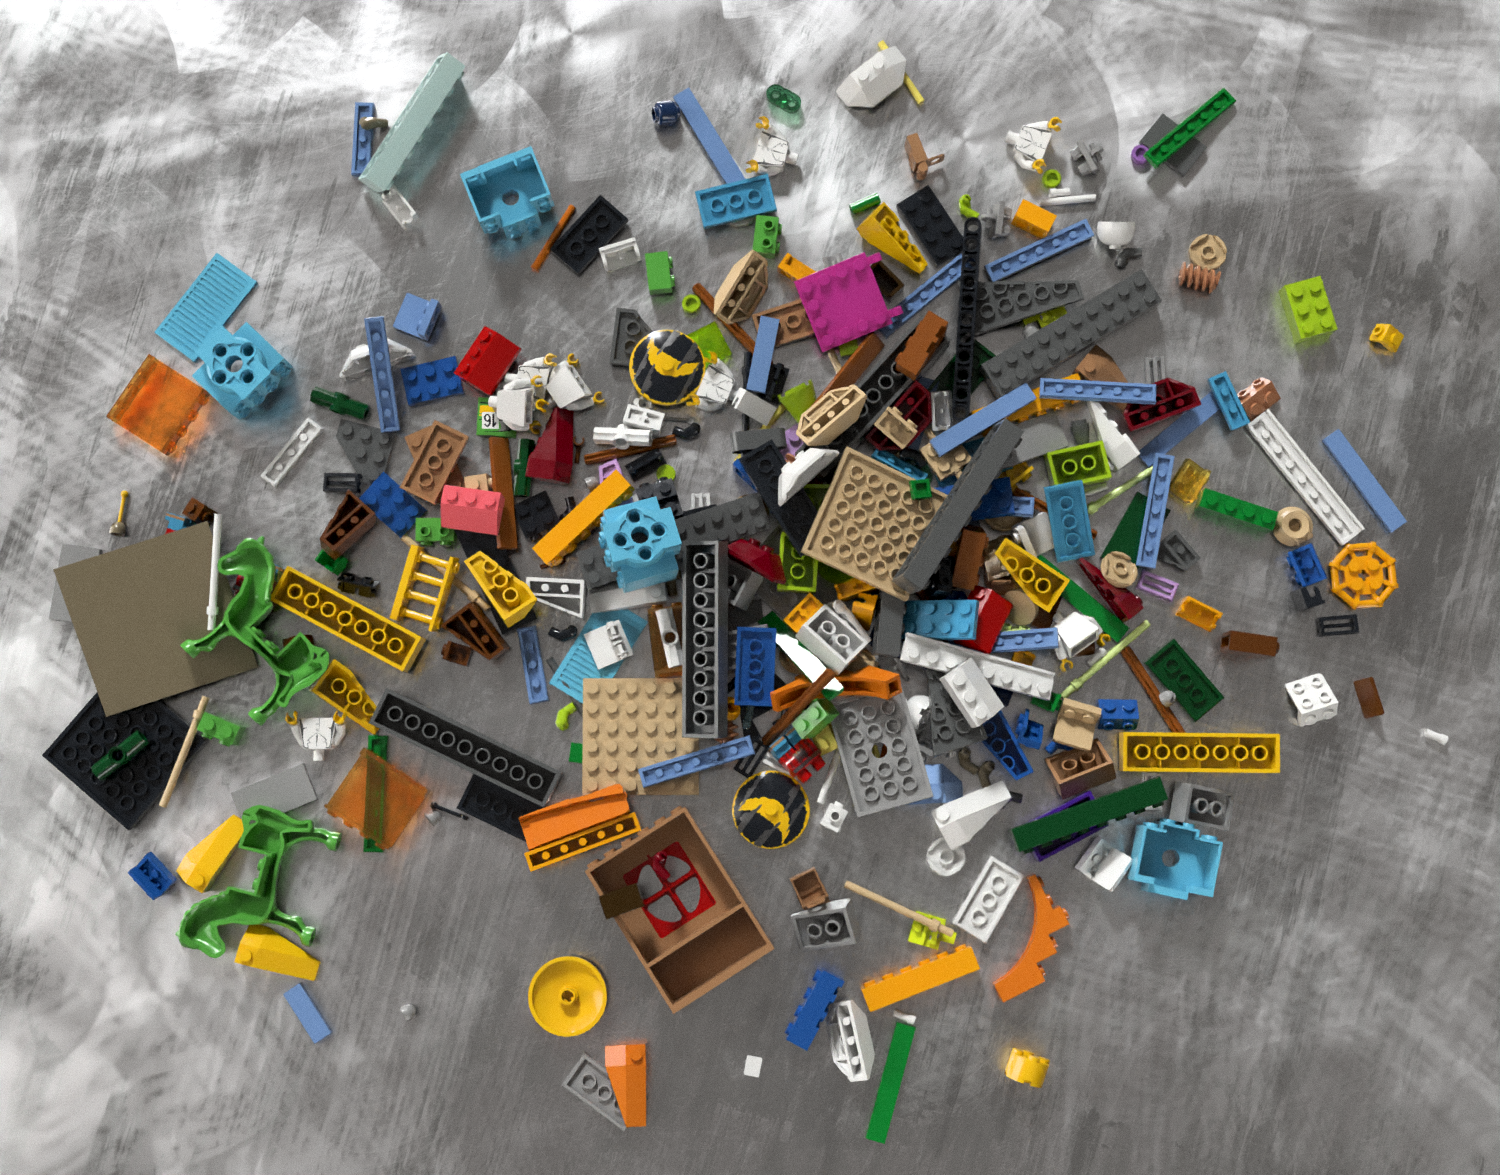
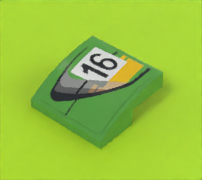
[476,397,517,439]

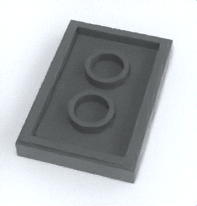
[1139,113,1207,177]

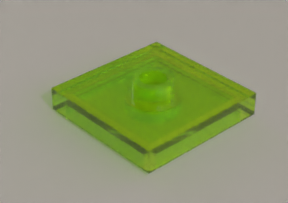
[687,321,732,369]

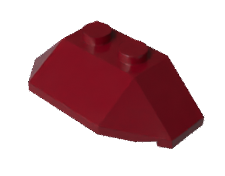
[1123,378,1202,432]
[865,380,932,451]
[728,538,786,585]

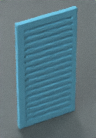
[154,253,257,362]
[549,609,648,704]

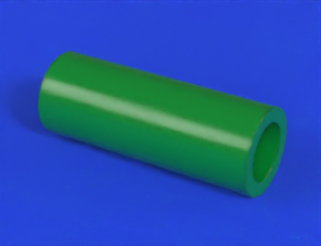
[849,193,881,215]

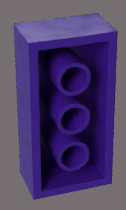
[1024,791,1109,862]

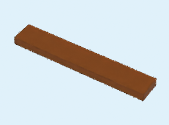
[812,332,885,405]
[489,437,517,550]

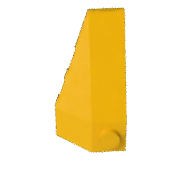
[464,551,538,628]
[176,814,244,893]
[234,925,321,981]

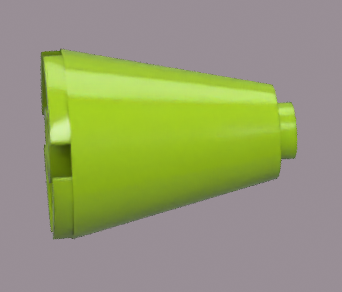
[777,379,817,424]

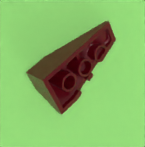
[525,407,574,485]
[1076,558,1144,623]

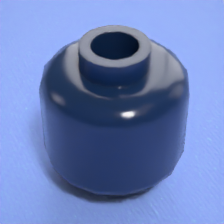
[651,100,680,126]

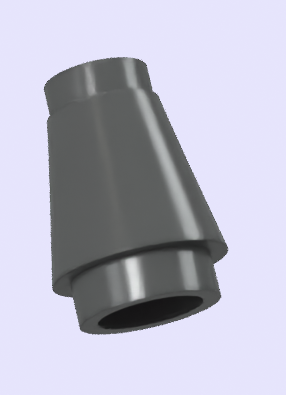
[1070,419,1089,445]

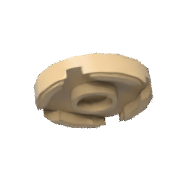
[1188,234,1227,272]
[1100,551,1138,588]
[1003,588,1039,625]

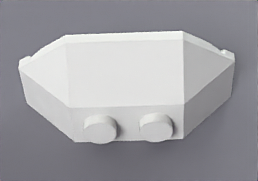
[836,46,907,108]
[339,338,416,382]
[778,448,840,507]
[825,1000,875,1082]

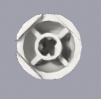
[1097,222,1135,249]
[906,694,930,734]

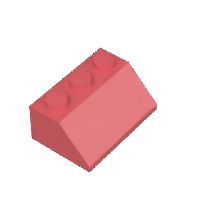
[441,485,505,536]

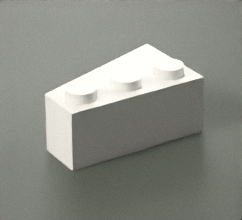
[526,577,586,619]

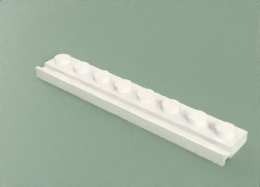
[1245,409,1365,546]
[900,632,1055,701]

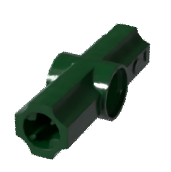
[310,386,370,421]
[513,438,535,498]
[91,730,149,781]

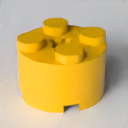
[1004,1048,1050,1088]

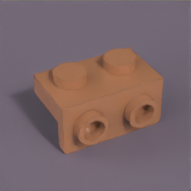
[1237,377,1281,421]

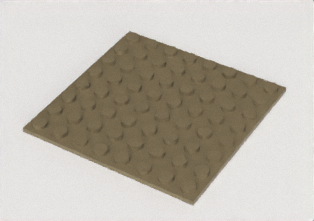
[53,521,258,717]

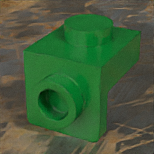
[315,549,349,576]
[1030,691,1062,713]

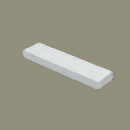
[260,417,324,488]

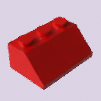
[454,326,522,396]
[954,585,1013,655]

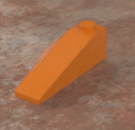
[605,1044,646,1127]

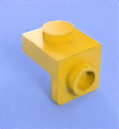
[1369,324,1404,352]

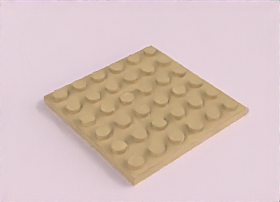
[801,447,947,602]
[582,678,699,795]

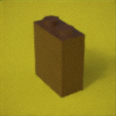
[1219,630,1280,659]

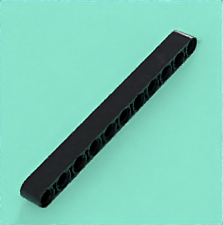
[952,217,982,424]

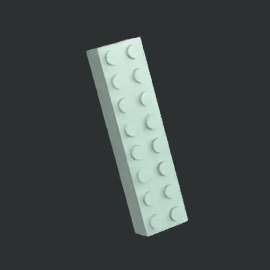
[358,52,466,193]

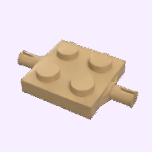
[919,428,971,482]

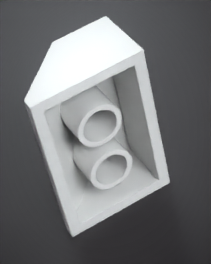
[939,657,1004,728]

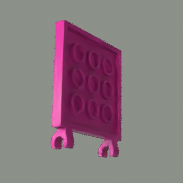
[794,252,903,353]

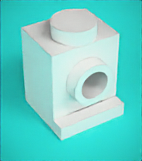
[820,801,848,833]

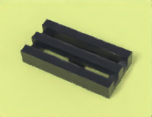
[323,473,362,493]
[1317,614,1359,637]
[733,740,769,778]

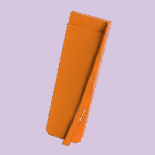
[518,784,630,851]

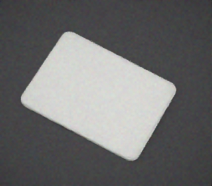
[744,1055,762,1077]

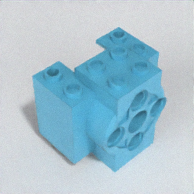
[460,146,555,239]
[192,322,293,420]
[598,496,682,593]
[1126,818,1223,900]

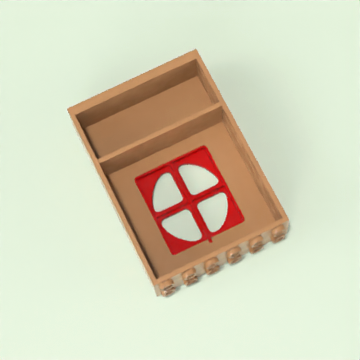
[585,806,775,1014]

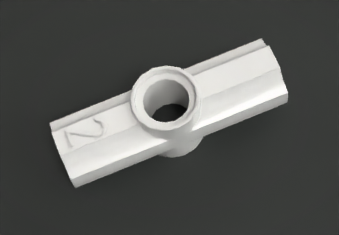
[593,424,653,450]
[655,608,682,668]

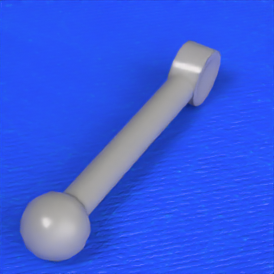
[664,416,695,425]

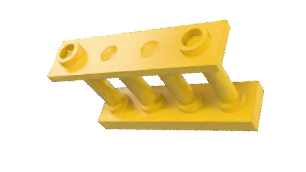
[390,544,460,632]

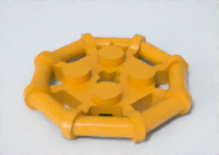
[1328,541,1399,610]

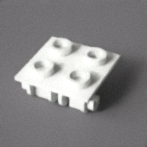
[583,620,634,670]

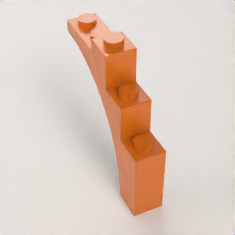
[770,665,902,712]
[992,874,1070,1003]

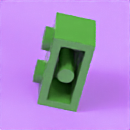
[753,215,782,259]
[645,251,675,295]
[415,518,457,547]
[791,698,840,739]
[197,712,246,747]

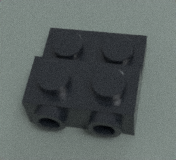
[635,477,684,520]
[514,490,560,542]
[927,556,953,600]

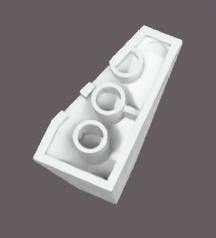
[1086,401,1140,473]
[589,581,667,614]
[931,780,1012,851]

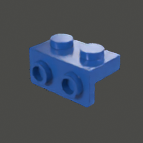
[1287,543,1327,587]
[1097,699,1139,731]
[1015,708,1044,750]
[128,852,177,900]

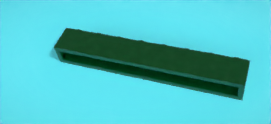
[1009,777,1168,854]

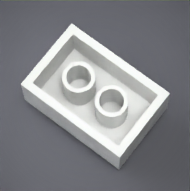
[795,604,868,676]

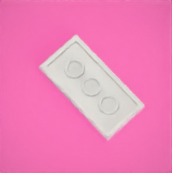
[952,856,1025,944]

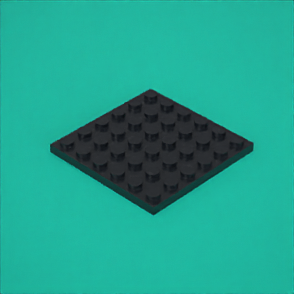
[42,692,208,830]

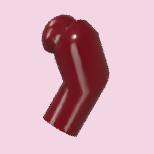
[652,851,671,882]

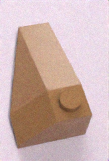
[1072,344,1128,414]

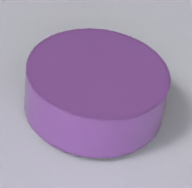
[1130,145,1149,165]

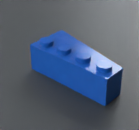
[981,710,1034,781]
[784,967,845,1051]

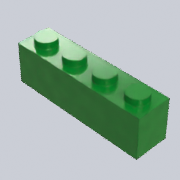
[1194,488,1279,533]

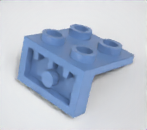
[393,293,442,341]

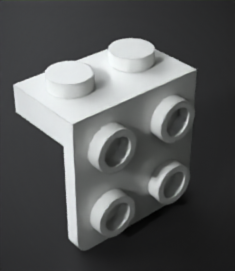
[1011,512,1054,558]
[1286,673,1338,727]
[1075,836,1133,891]

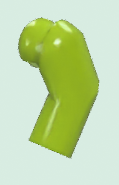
[958,194,980,218]
[555,702,577,731]

